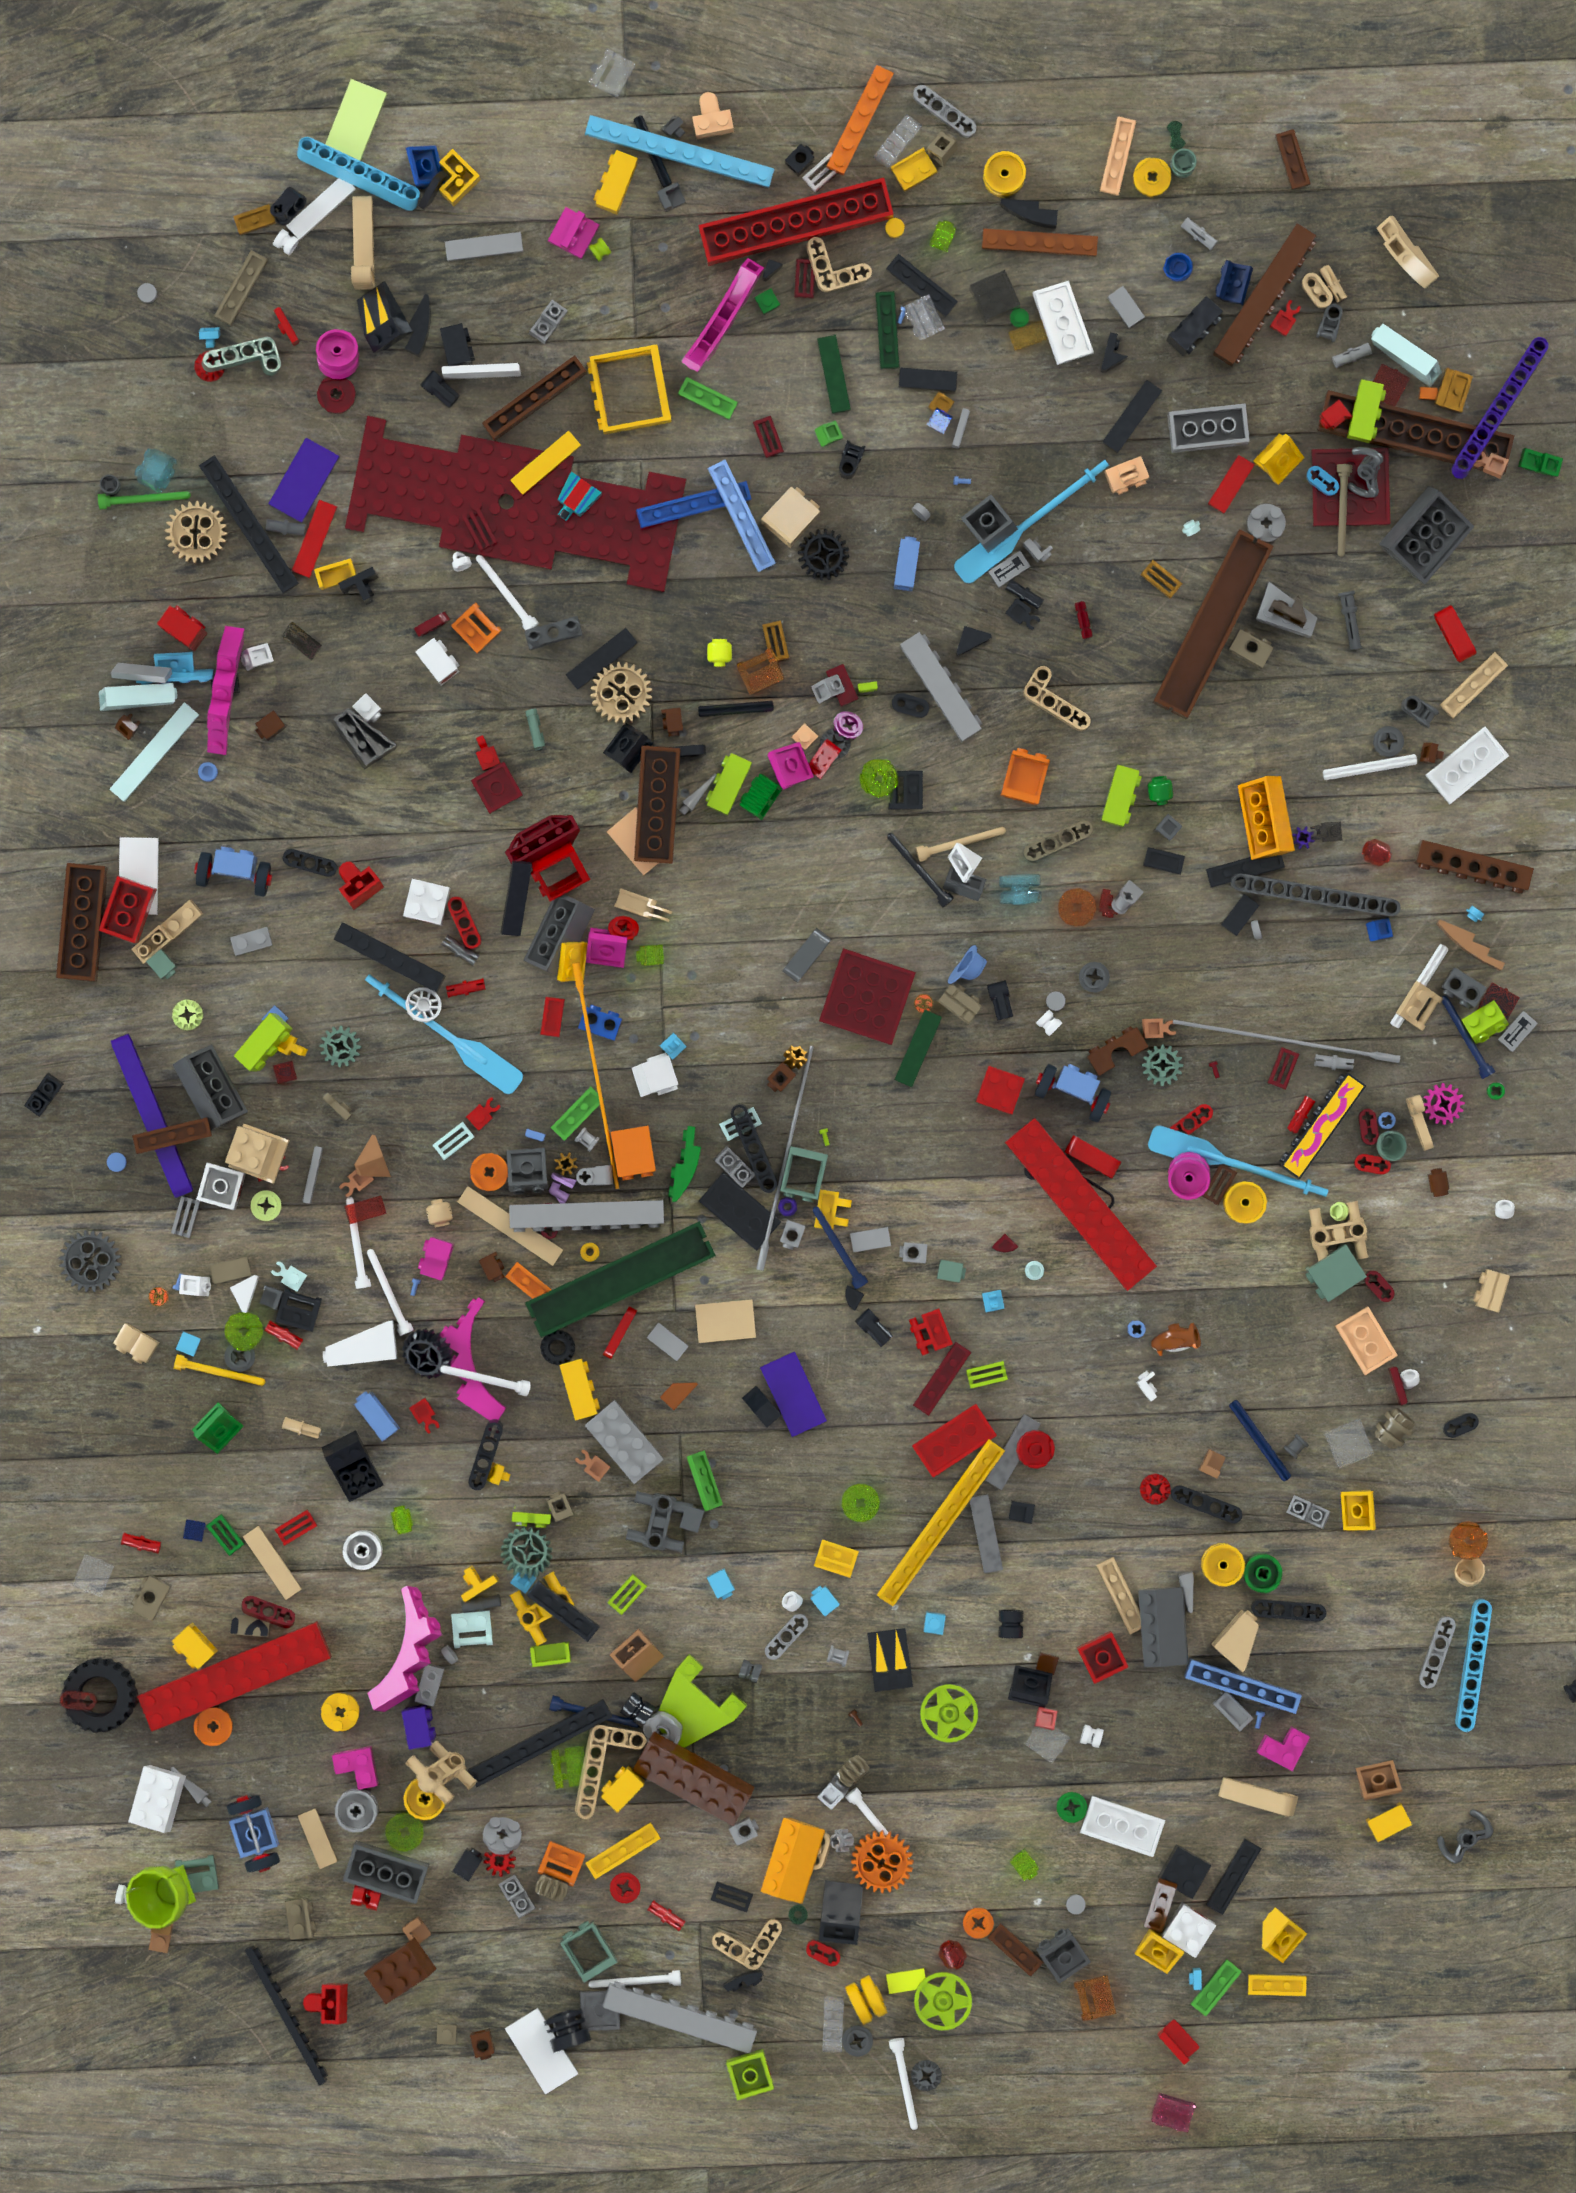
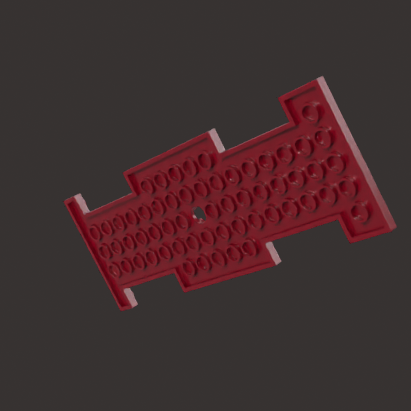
[345,416,687,592]

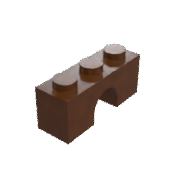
[1087,1026,1148,1076]

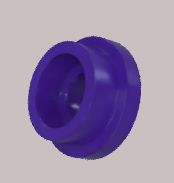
[778,1197,797,1216]

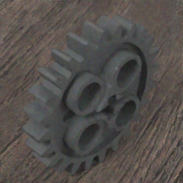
[59,1230,122,1292]

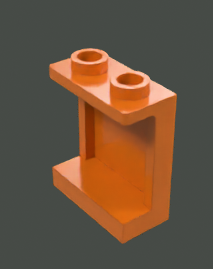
[1001,748,1050,806]
[611,1126,656,1180]

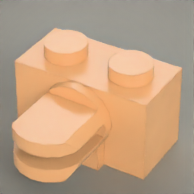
[692,92,734,140]
[1104,456,1150,495]

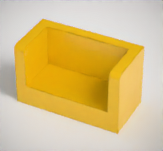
[314,558,356,590]
[1366,1802,1412,1842]

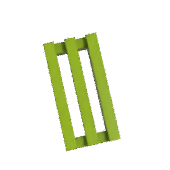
[966,1361,1008,1389]
[607,1574,647,1615]

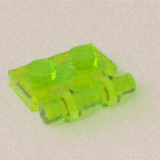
[550,1746,585,1789]

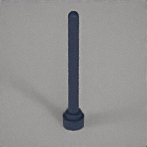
[1442,995,1496,1079]
[813,1207,868,1289]
[549,1695,640,1728]

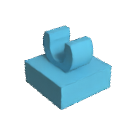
[199,327,220,348]
[660,1033,687,1060]
[982,1290,1005,1312]
[510,1572,537,1594]

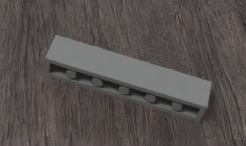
[900,632,982,742]

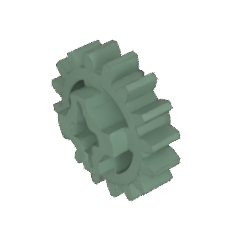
[319,1026,362,1067]
[1141,1045,1183,1086]

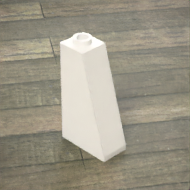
[323,1320,398,1366]

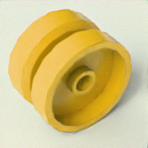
[983,151,1026,198]
[1223,1181,1267,1224]
[1201,1543,1245,1587]
[403,1778,445,1820]
[845,1975,888,2025]

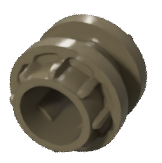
[1375,1408,1415,1449]

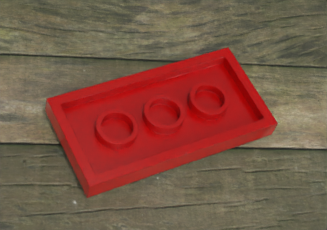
[912,1403,997,1478]

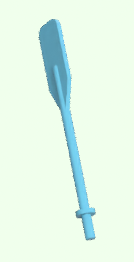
[954,460,1109,584]
[365,974,523,1094]
[1148,1125,1329,1197]

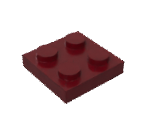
[471,762,523,814]

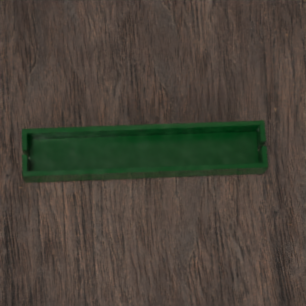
[525,1221,716,1338]

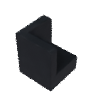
[1009,1500,1035,1524]

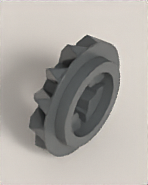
[1373,726,1404,757]
[820,728,851,759]
[1079,962,1110,993]
[224,1341,255,1372]
[842,2025,873,2057]
[911,2060,942,2092]

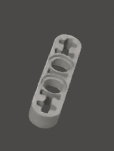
[913,85,976,138]
[1419,1616,1456,1689]

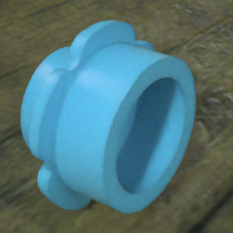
[1466,906,1484,922]

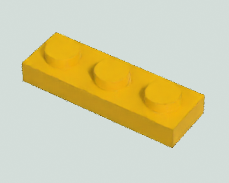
[1248,1974,1307,1996]

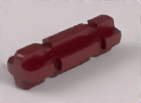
[1075,601,1093,639]

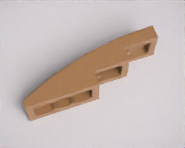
[1436,920,1505,971]

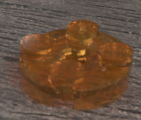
[1058,888,1096,927]
[1449,1521,1488,1560]

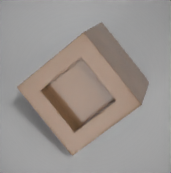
[1199,1449,1225,1479]
[402,1916,431,1944]

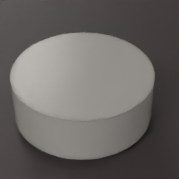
[137,283,157,303]
[912,503,930,521]
[1251,920,1262,940]
[1046,992,1065,1011]
[441,1645,458,1664]
[1066,1894,1086,1914]

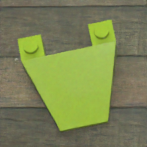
[658,1653,747,1748]

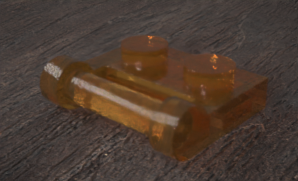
[736,647,785,695]
[1074,1975,1116,2021]

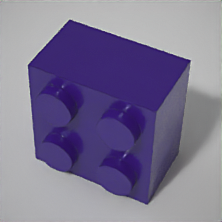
[402,1704,436,1750]

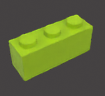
[1347,379,1386,443]
[705,753,752,816]
[1101,764,1142,827]
[234,1013,293,1072]

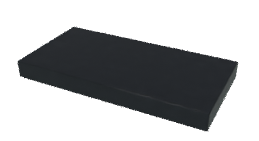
[699,1172,781,1251]

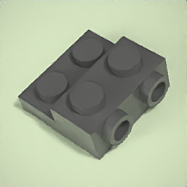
[507,1148,548,1195]
[1036,1928,1091,1983]

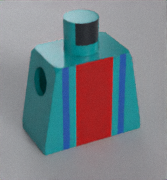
[558,471,602,521]

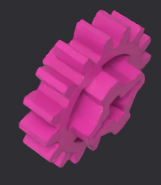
[1423,1083,1465,1125]

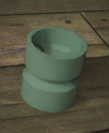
[1170,148,1197,178]

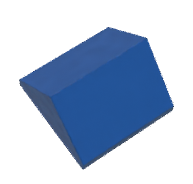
[406,145,445,190]

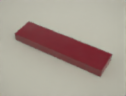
[913,1341,972,1416]

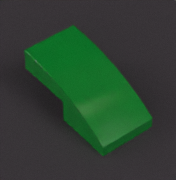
[1518,448,1563,477]

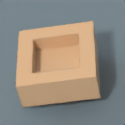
[791,723,818,751]

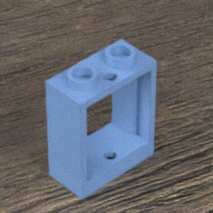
[894,537,920,591]
[354,1392,400,1441]

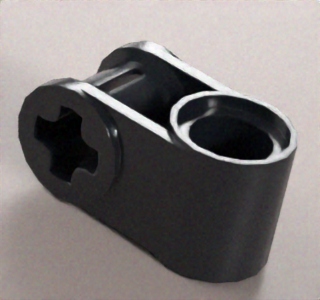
[270,187,307,225]
[839,440,866,479]

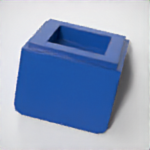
[1366,918,1393,942]

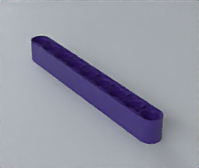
[1452,337,1549,479]
[111,1033,194,1198]

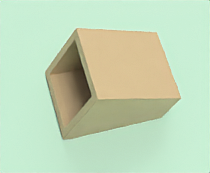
[761,487,820,548]
[1211,1609,1259,1672]

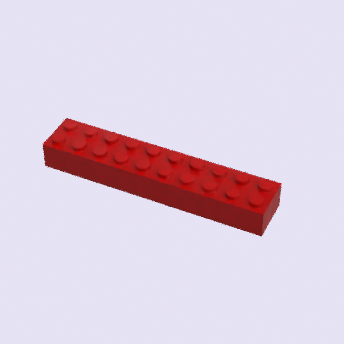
[698,178,894,266]
[1004,1118,1157,1291]
[137,1621,332,1732]

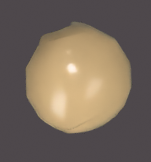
[1454,1556,1485,1587]

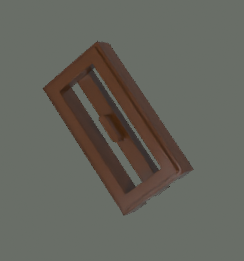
[1202,1164,1237,1206]

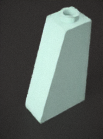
[1371,324,1442,388]
[99,683,177,711]

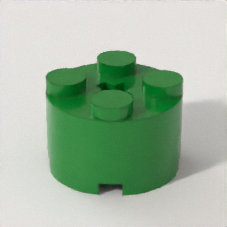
[1243,1553,1283,1593]

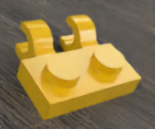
[814,1189,852,1230]

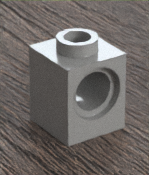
[780,1220,806,1250]
[899,1242,927,1263]
[729,1817,760,1846]

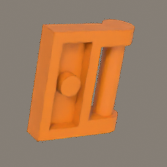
[451,603,502,654]
[537,1841,586,1887]

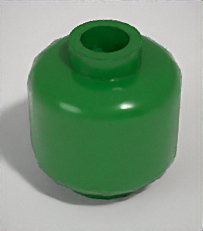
[1147,776,1174,805]

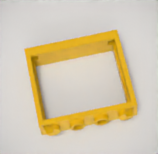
[587,344,671,435]

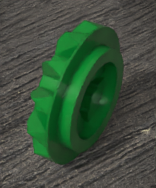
[1057,1792,1087,1823]

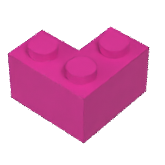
[418,1237,455,1281]
[1256,1726,1310,1771]
[332,1746,379,1790]

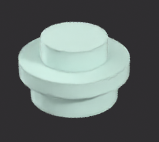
[1182,520,1201,536]
[1025,1261,1044,1280]

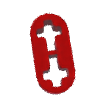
[1354,1154,1391,1174]
[806,1940,840,1967]

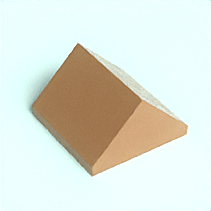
[1356,1760,1402,1800]

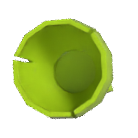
[125,1865,196,1928]

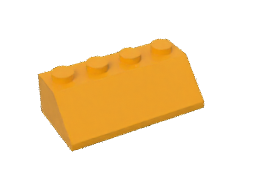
[1238,776,1295,860]
[760,1818,825,1904]

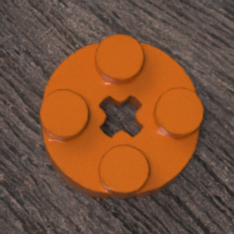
[470,1153,508,1191]
[194,1707,233,1746]

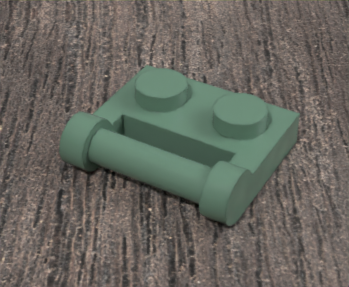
[525,708,545,751]
[175,1855,219,1893]

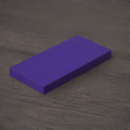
[268,438,340,523]
[760,1351,827,1437]

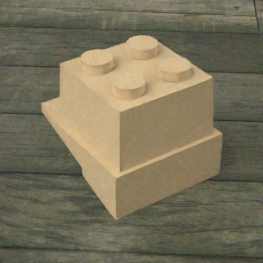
[225,1124,290,1184]

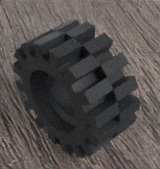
[540,1330,575,1365]

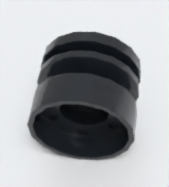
[543,2009,591,2053]

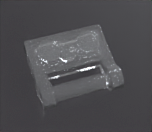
[588,48,636,99]

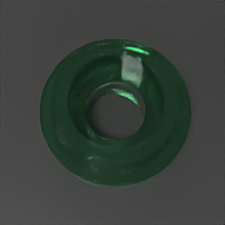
[789,1905,808,1924]

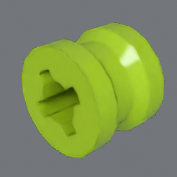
[588,237,611,262]

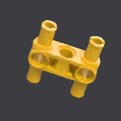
[509,1571,574,1646]

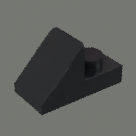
[1100,332,1128,373]

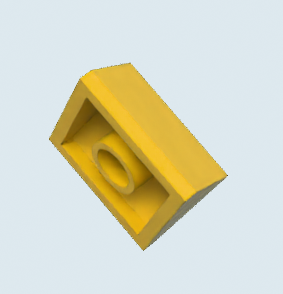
[1341,1490,1376,1530]
[1134,1929,1184,1974]

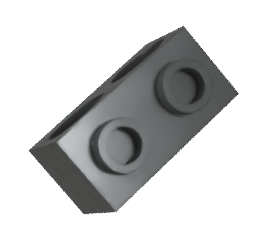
[1440,967,1487,1009]

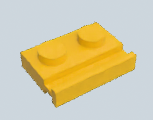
[890,147,937,192]
[557,941,588,982]
[814,1539,859,1578]

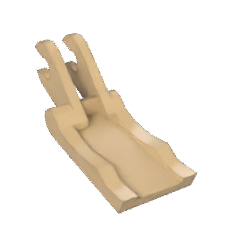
[614,888,672,922]

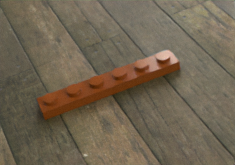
[982,229,1098,257]

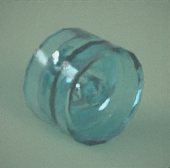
[999,874,1042,905]

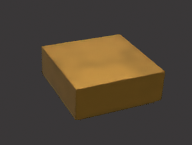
[928,391,954,418]

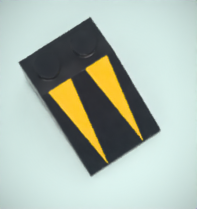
[357,281,413,353]
[867,1628,913,1692]

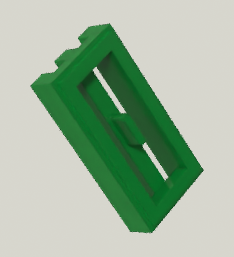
[206,1514,245,1556]

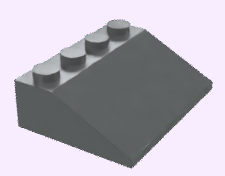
[1379,486,1474,585]

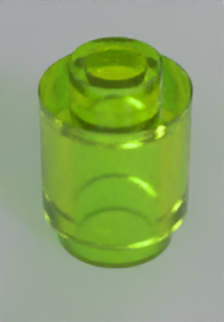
[390,1505,413,1535]

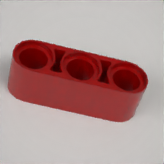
[1433,605,1477,663]
[448,897,482,950]
[1064,1135,1122,1179]

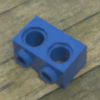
[578,1005,622,1041]

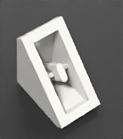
[948,843,982,883]
[230,1275,259,1313]

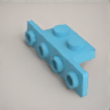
[136,652,214,685]

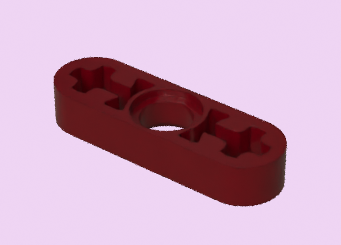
[241,1596,295,1629]

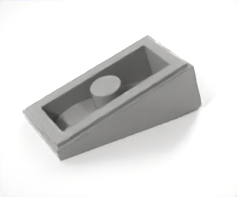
[1178,1571,1194,1613]

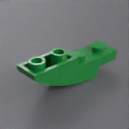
[669,1126,701,1202]

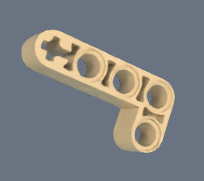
[1024,666,1090,731]
[1218,1777,1298,1816]

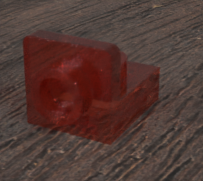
[1098,889,1118,918]

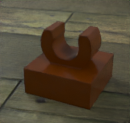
[115,714,140,740]
[1420,743,1444,763]

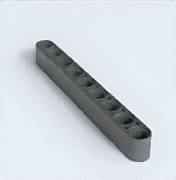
[1231,873,1401,916]

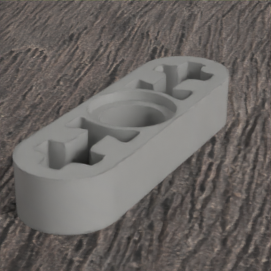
[765,1613,808,1660]

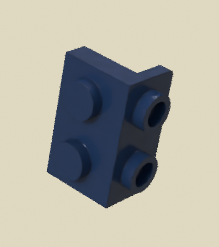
[1216,260,1253,305]

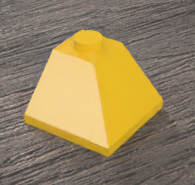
[1262,1908,1307,1963]

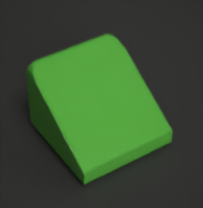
[815,420,843,447]

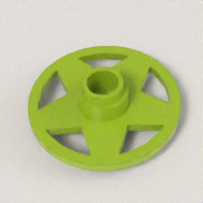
[920,1684,978,1742]
[914,1972,972,2030]

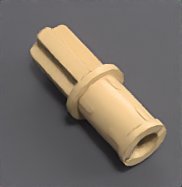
[1320,265,1347,303]
[282,1417,321,1439]

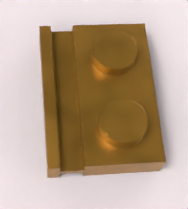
[1434,368,1473,413]

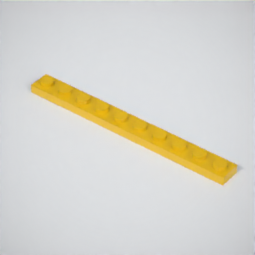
[877,1439,1005,1606]

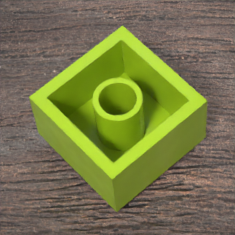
[726,2049,774,2100]

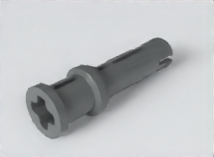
[1338,591,1362,650]

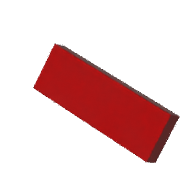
[1208,455,1255,514]

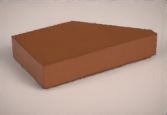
[660,1382,698,1410]

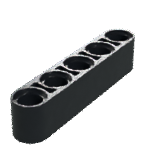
[731,1103,777,1193]

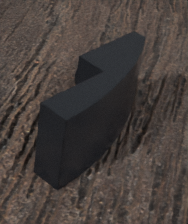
[24,1073,64,1117]
[723,1970,764,1992]

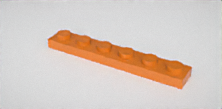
[826,65,894,176]

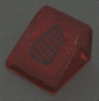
[273,1061,297,1084]

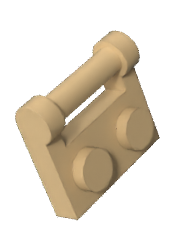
[1396,981,1443,1031]

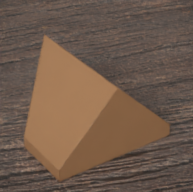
[354,1135,391,1177]

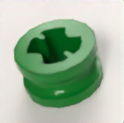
[1487,1082,1505,1100]

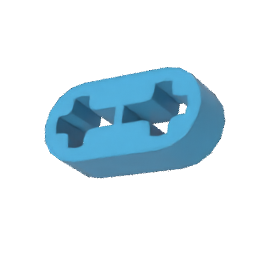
[1306,466,1339,496]

